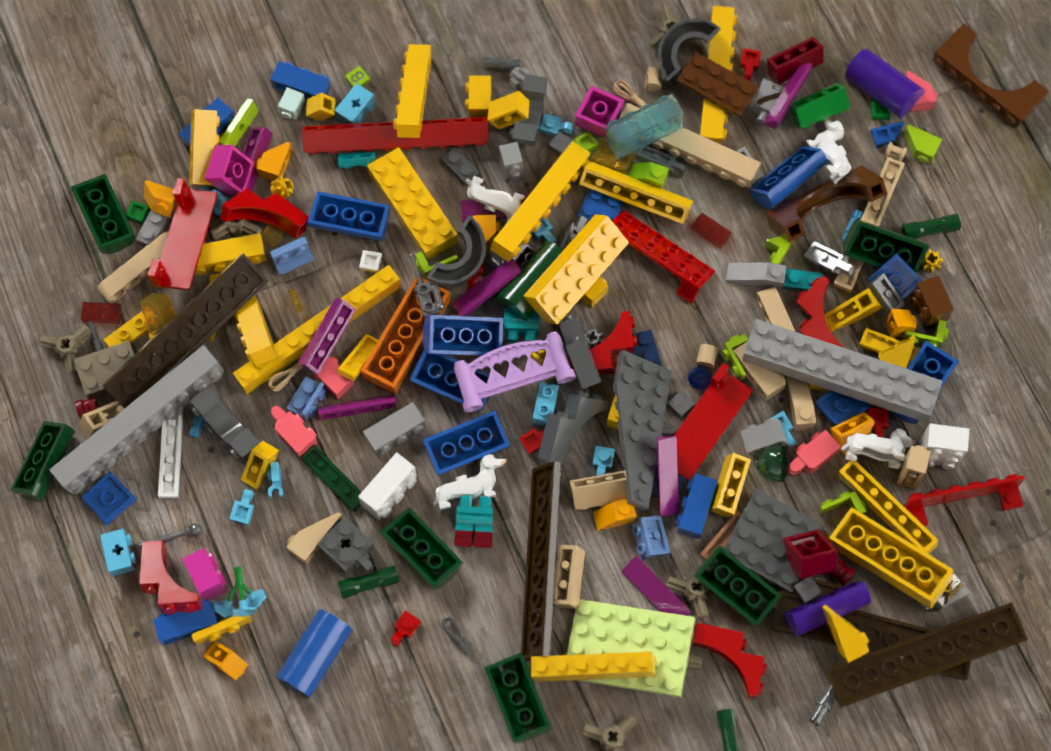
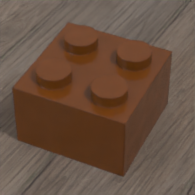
[910,276,954,330]

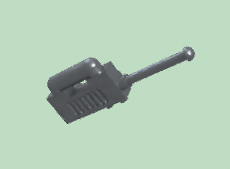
[409,253,444,319]

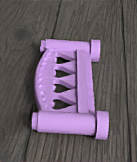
[454,332,576,413]

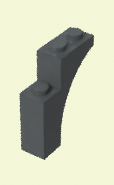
[559,314,602,389]
[538,391,610,465]

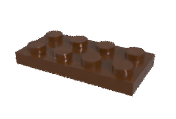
[677,52,759,118]

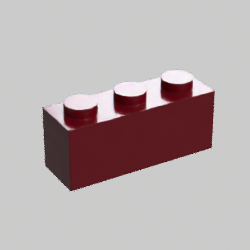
[767,36,824,85]

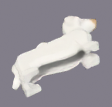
[806,120,851,184]
[466,176,525,224]
[841,428,916,469]
[433,454,507,511]

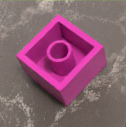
[575,86,625,140]
[204,145,254,196]
[182,548,227,601]

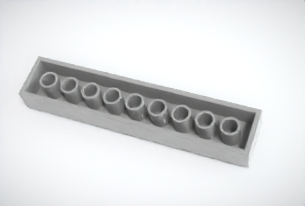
[742,319,942,423]
[50,345,225,494]

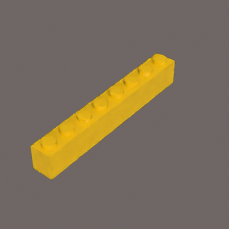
[700,5,737,144]
[490,141,591,262]

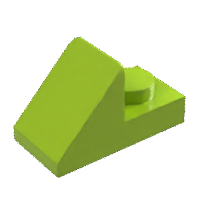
[765,236,794,264]

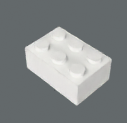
[919,424,969,470]
[358,452,417,521]

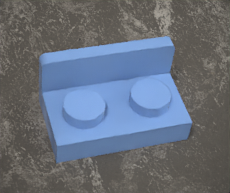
[270,236,314,275]
[286,377,327,421]
[632,516,670,561]

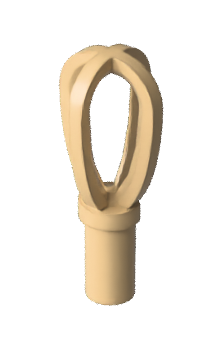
[613,80,647,110]
[268,363,304,392]

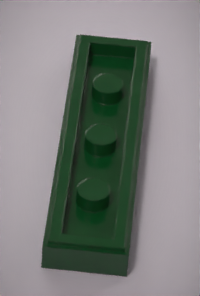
[300,445,362,512]

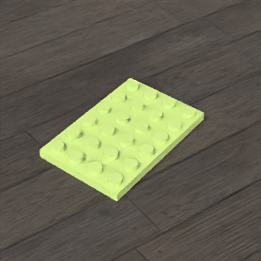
[567,599,695,697]

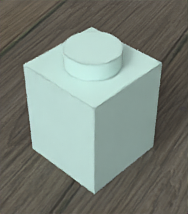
[278,88,306,120]

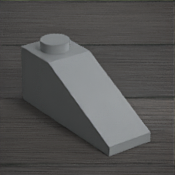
[726,262,786,291]

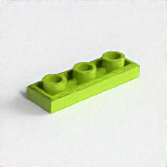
[219,99,259,147]

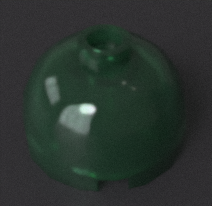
[755,443,787,482]

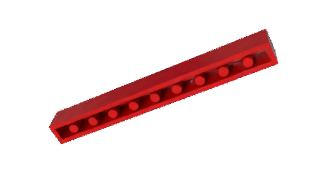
[302,117,488,155]

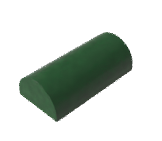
[71,174,135,254]
[843,219,929,273]
[496,241,563,321]
[10,421,75,503]
[380,507,463,590]
[694,545,782,627]
[484,652,552,744]

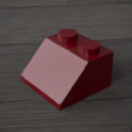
[783,530,838,579]

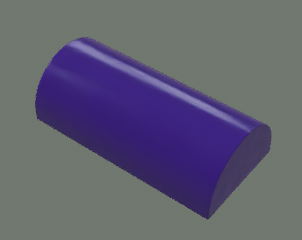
[845,49,925,119]
[784,582,871,636]

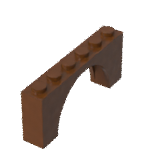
[932,23,1049,128]
[765,165,887,242]

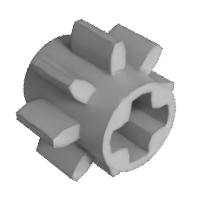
[509,67,531,89]
[585,328,603,349]

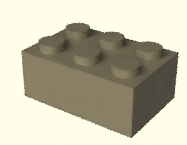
[74,341,135,397]

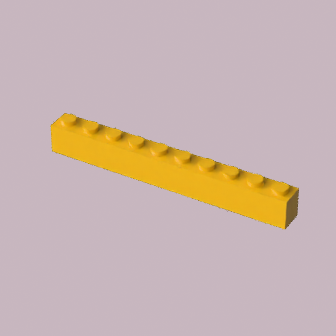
[233,265,401,395]

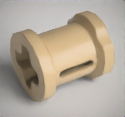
[884,142,907,162]

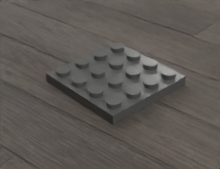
[724,488,825,593]

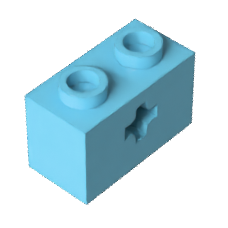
[335,83,376,124]
[533,382,559,427]
[100,529,137,576]

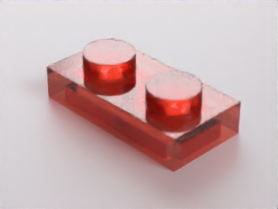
[691,212,732,249]
[80,302,122,324]

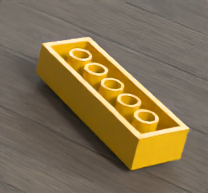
[367,147,458,261]
[524,214,629,325]
[829,507,953,609]

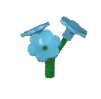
[213,566,266,618]

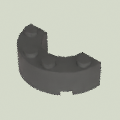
[658,18,721,82]
[509,74,547,146]
[426,215,486,287]
[190,386,260,459]

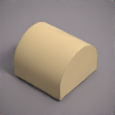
[645,67,661,91]
[696,344,719,369]

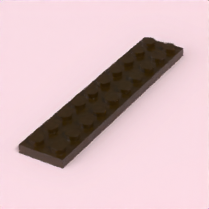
[102,253,269,409]
[521,461,561,662]
[770,590,971,681]
[825,602,1028,708]

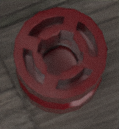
[75,396,98,419]
[828,559,856,586]

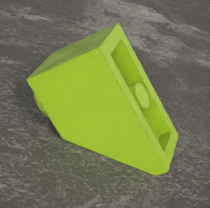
[904,124,942,165]
[628,162,669,189]

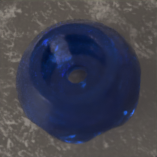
[687,366,712,390]

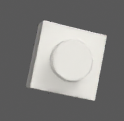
[359,250,382,273]

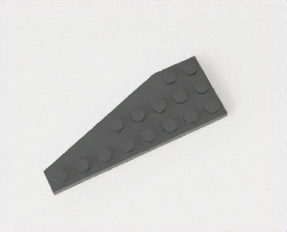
[613,350,672,510]

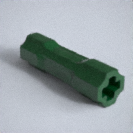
[902,214,961,239]
[338,565,400,599]
[716,709,739,751]

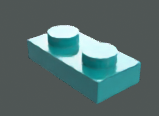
[338,151,376,169]
[783,269,823,292]

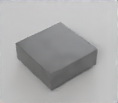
[549,131,574,155]
[667,391,695,418]
[794,577,822,604]

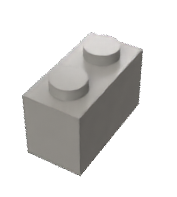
[499,142,523,181]
[741,418,788,456]

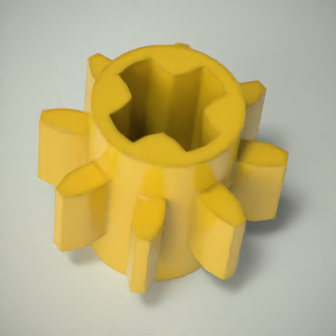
[271,176,294,199]
[920,249,943,274]

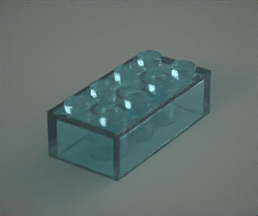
[606,94,683,160]

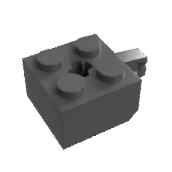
[317,517,374,575]

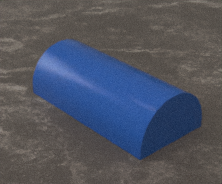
[748,146,827,210]
[308,191,390,241]
[423,315,503,356]
[889,341,959,424]
[410,350,490,412]
[423,410,510,476]
[276,609,353,698]

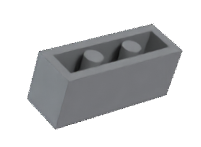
[363,402,426,456]

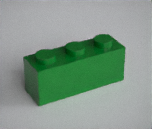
[790,83,851,129]

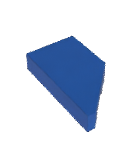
[870,121,904,148]

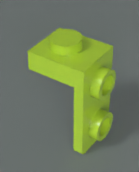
[415,251,459,280]
[902,320,949,349]
[722,334,748,381]
[818,491,867,515]

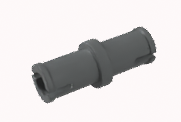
[483,57,520,71]
[808,685,835,726]

